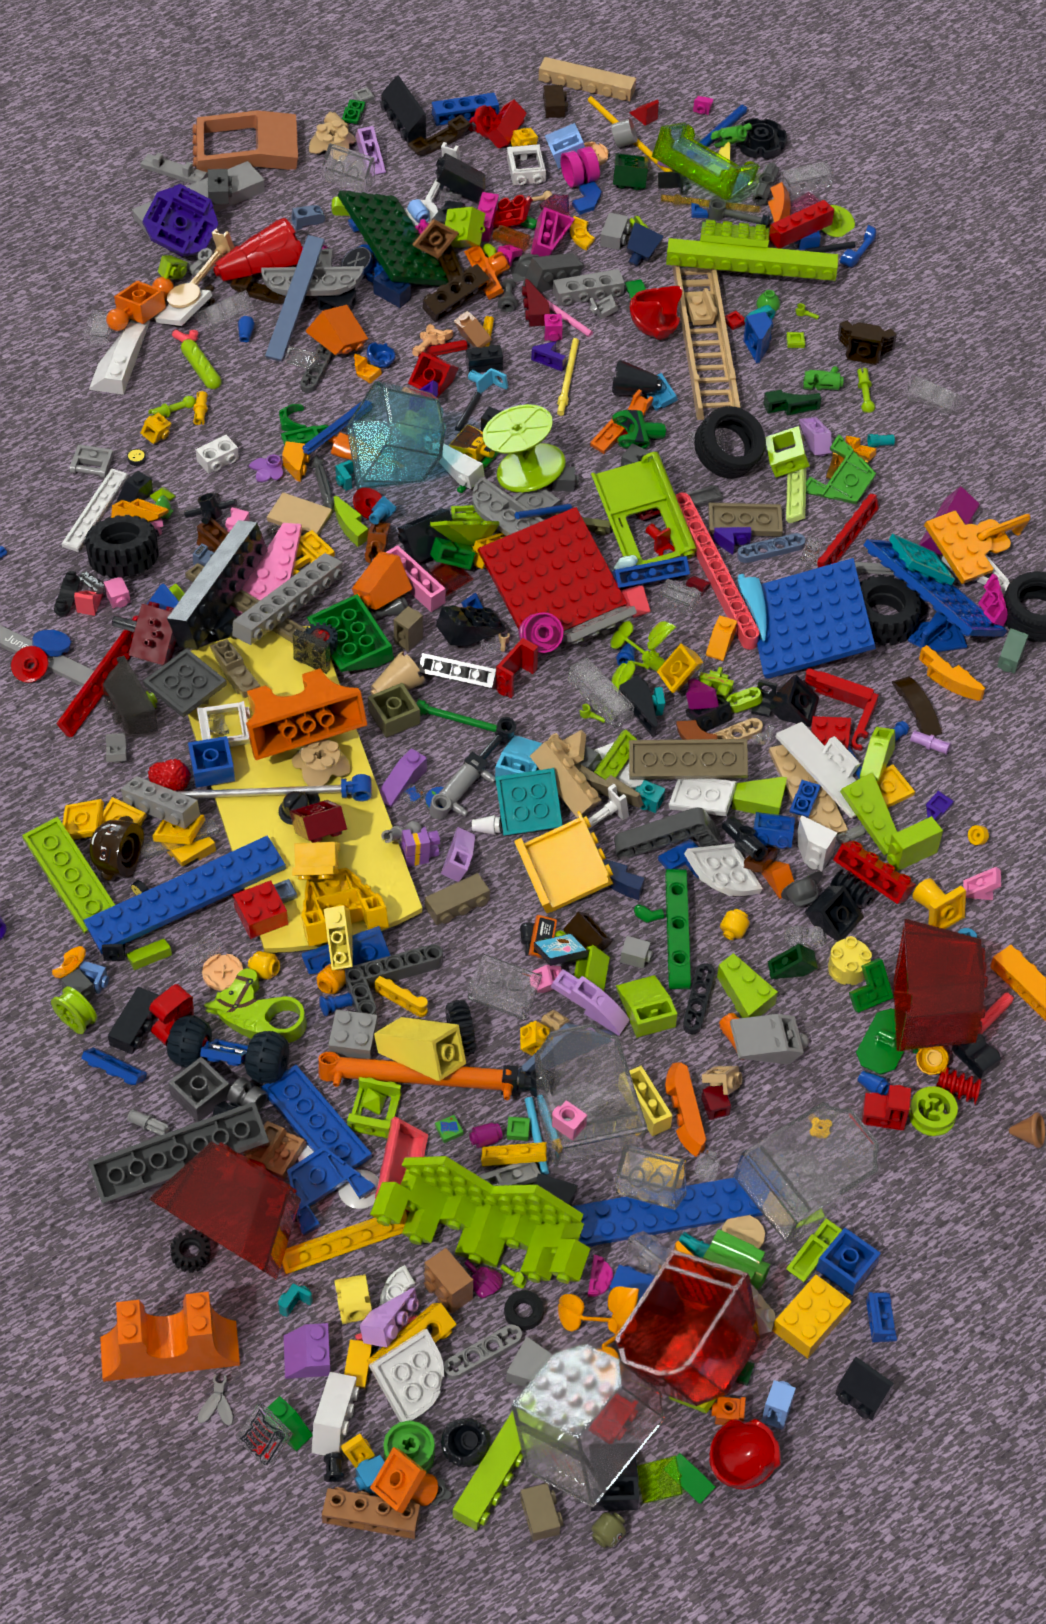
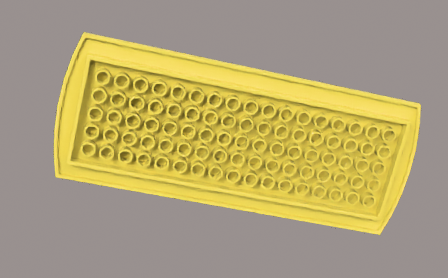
[188,626,422,953]

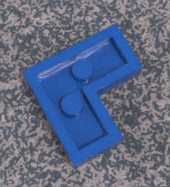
[658,839,699,878]

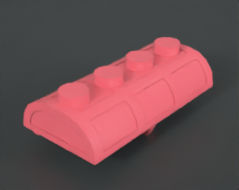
[375,1116,428,1212]

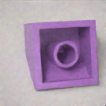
[284,1323,331,1379]

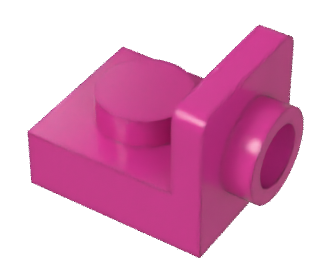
[693,96,713,115]
[498,245,523,267]

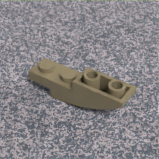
[210,639,260,698]

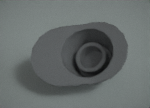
[510,253,539,282]
[781,871,823,907]

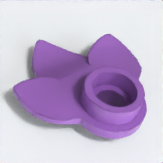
[249,454,283,482]

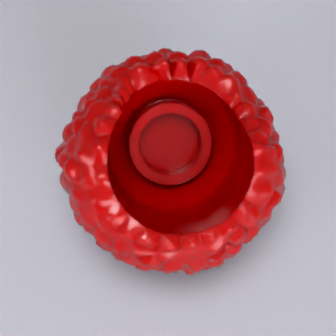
[148,759,191,791]

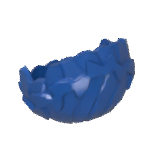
[367,342,396,368]

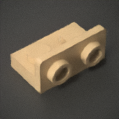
[685,288,717,325]
[702,1066,742,1095]

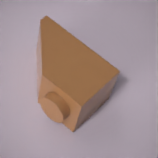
[454,311,492,347]

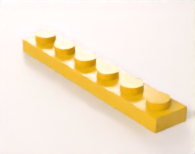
[279,1210,408,1274]

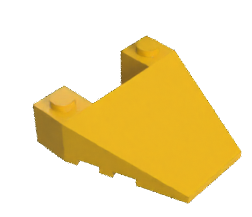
[301,868,389,947]

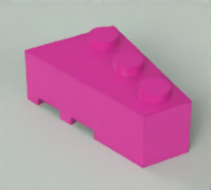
[531,207,575,257]

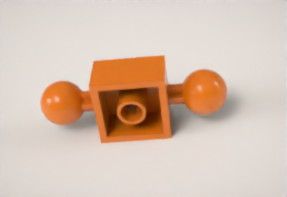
[106,277,174,331]

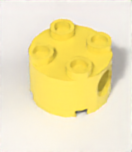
[828,936,872,985]
[334,1274,372,1324]

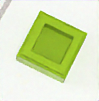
[786,332,805,348]

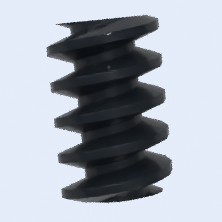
[830,869,876,909]

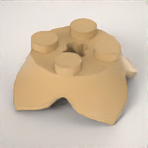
[309,120,356,161]
[292,739,350,786]

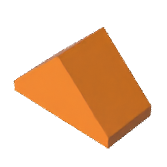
[761,861,794,899]

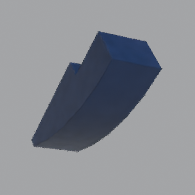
[603,859,645,901]

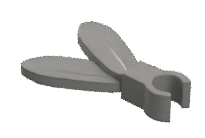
[198,1374,233,1426]

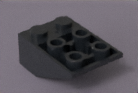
[436,605,506,646]
[588,1442,639,1511]

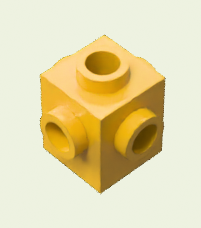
[511,128,538,147]
[140,412,172,444]
[520,1020,550,1056]

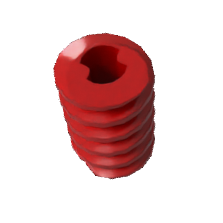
[936,1067,982,1105]

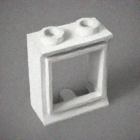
[507,144,546,185]
[197,701,250,747]

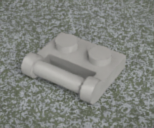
[70,444,114,478]

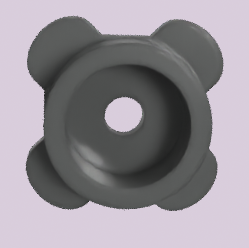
[430,1479,451,1506]

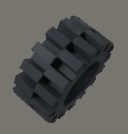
[170,1229,211,1273]

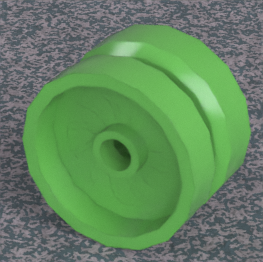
[383,1420,435,1473]

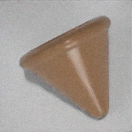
[1009,1112,1045,1148]

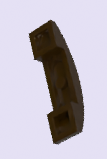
[408,115,471,155]
[230,276,286,304]
[892,676,942,736]

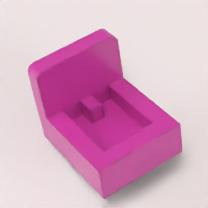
[544,314,563,341]

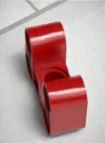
[149,984,194,1046]

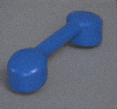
[840,225,876,267]

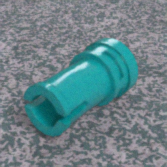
[867,434,895,448]
[678,1232,710,1261]

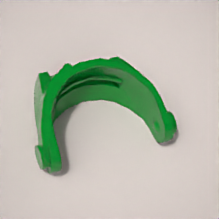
[279,404,307,431]

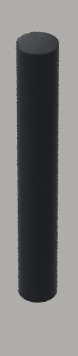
[805,241,855,253]
[455,392,481,432]

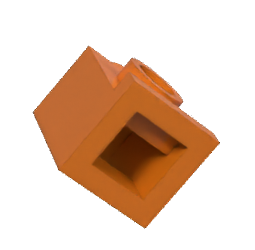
[711,1396,746,1425]

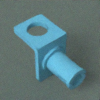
[468,368,508,394]

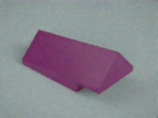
[919,486,980,555]

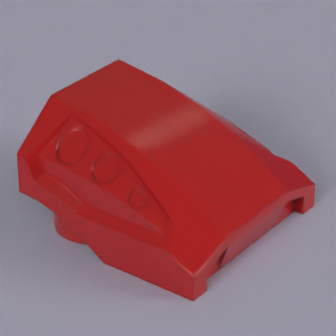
[493,195,533,228]

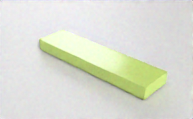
[786,468,806,523]

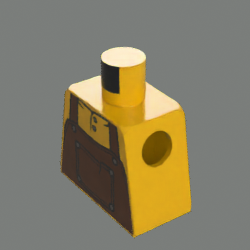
[449,424,495,462]

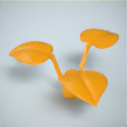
[558,1286,639,1388]

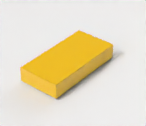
[344,1339,373,1389]

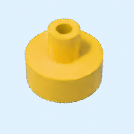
[968,825,989,845]

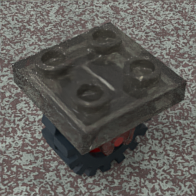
[293,622,338,674]

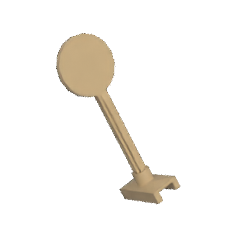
[167,229,234,308]

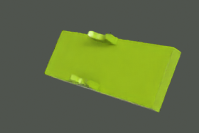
[22,817,115,934]

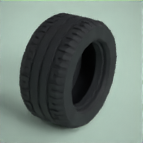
[694,406,766,478]
[1004,571,1046,642]

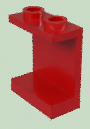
[496,638,538,699]

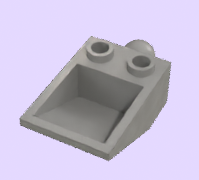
[730,1014,809,1064]

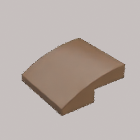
[245,1121,307,1179]

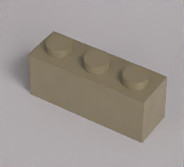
[425,873,490,925]

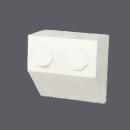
[796,816,837,871]

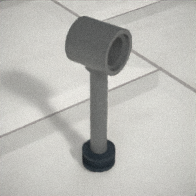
[708,198,770,228]

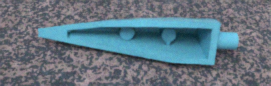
[737,574,767,642]

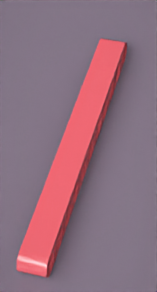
[676,493,760,650]

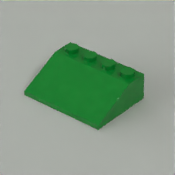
[307,594,394,672]

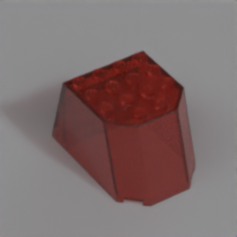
[893,919,988,1052]
[149,1141,301,1279]
[615,1250,760,1406]

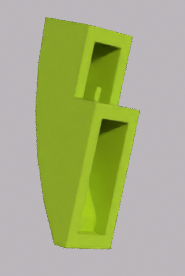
[334,495,369,547]
[786,1218,842,1282]

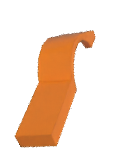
[590,389,653,454]

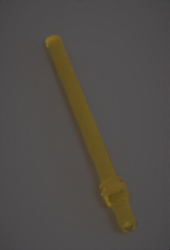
[661,194,760,213]

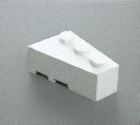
[312,1372,359,1455]

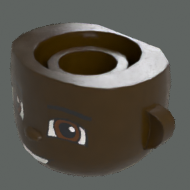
[89,816,144,882]

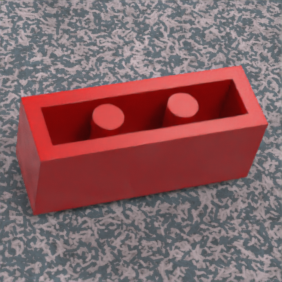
[486,99,527,148]

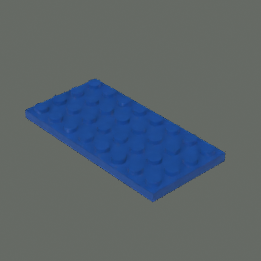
[863,539,1007,637]

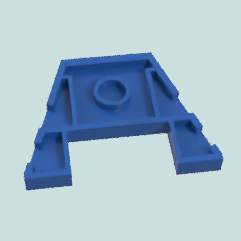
[287,1146,376,1236]

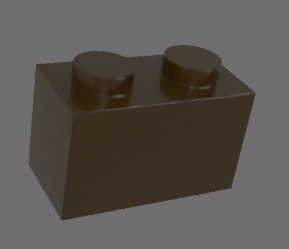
[543,85,568,118]

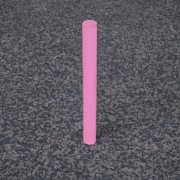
[546,299,593,337]

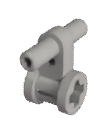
[186,248,215,281]

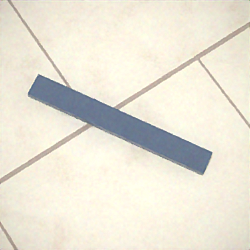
[265,235,325,362]

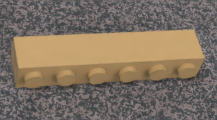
[539,57,636,101]

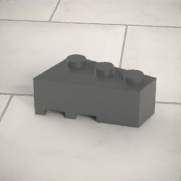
[523,253,583,293]

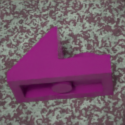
[686,678,719,709]

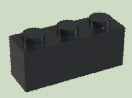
[108,987,160,1054]

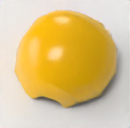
[916,1043,949,1075]

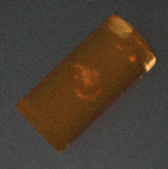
[493,225,530,251]

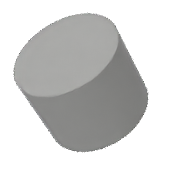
[611,118,637,148]

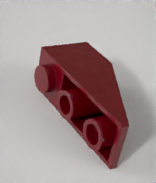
[522,279,550,327]

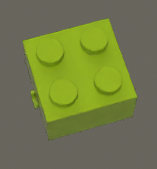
[445,207,486,248]

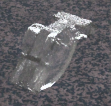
[207,713,229,735]

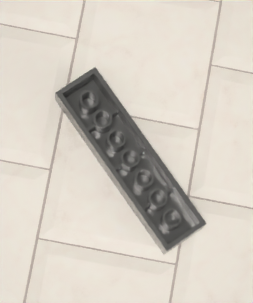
[88,1101,270,1206]

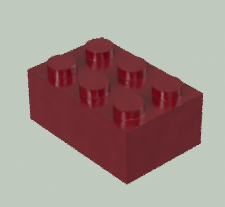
[289,800,347,843]

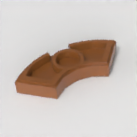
[676,720,717,740]

